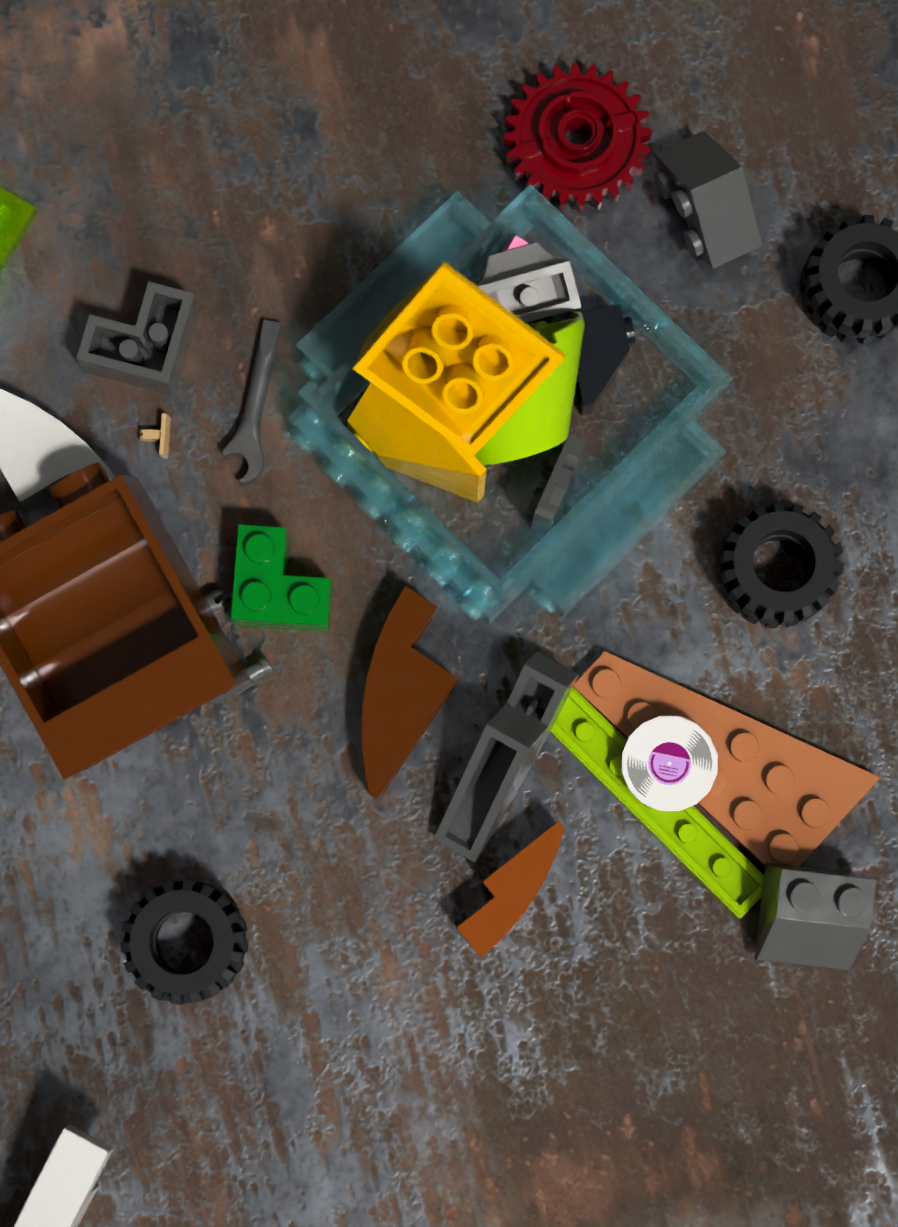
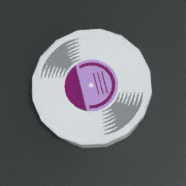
[622,715,718,811]

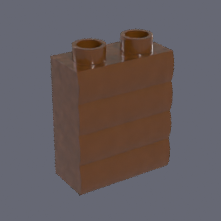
[0,462,249,780]

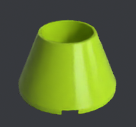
[474,310,585,465]

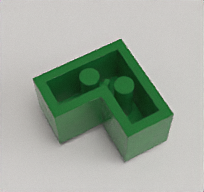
[231,524,333,633]

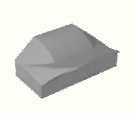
[476,242,582,323]

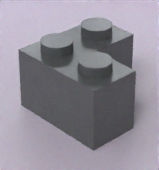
[654,131,763,269]
[76,281,200,396]

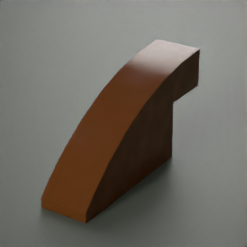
[362,586,458,801]

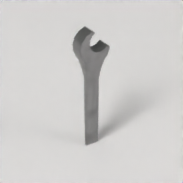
[223,319,282,486]

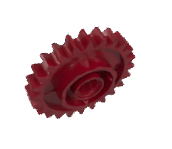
[503,62,652,213]

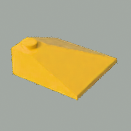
[353,261,566,457]
[347,383,487,503]

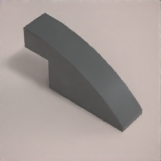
[434,651,579,863]

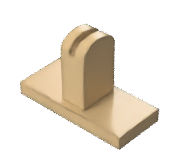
[139,413,171,459]

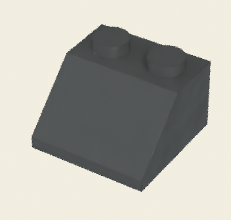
[754,863,877,970]

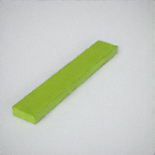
[550,687,764,919]

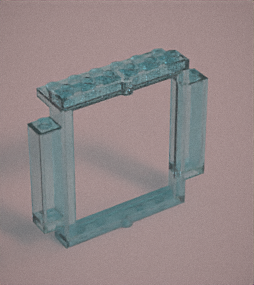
[288,184,733,625]

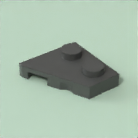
[526,434,586,536]

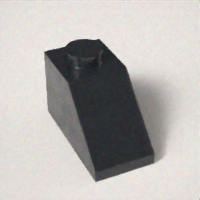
[564,304,635,416]

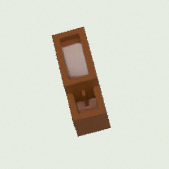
[456,821,565,958]

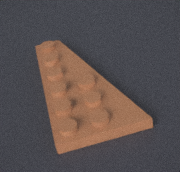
[573,651,881,867]

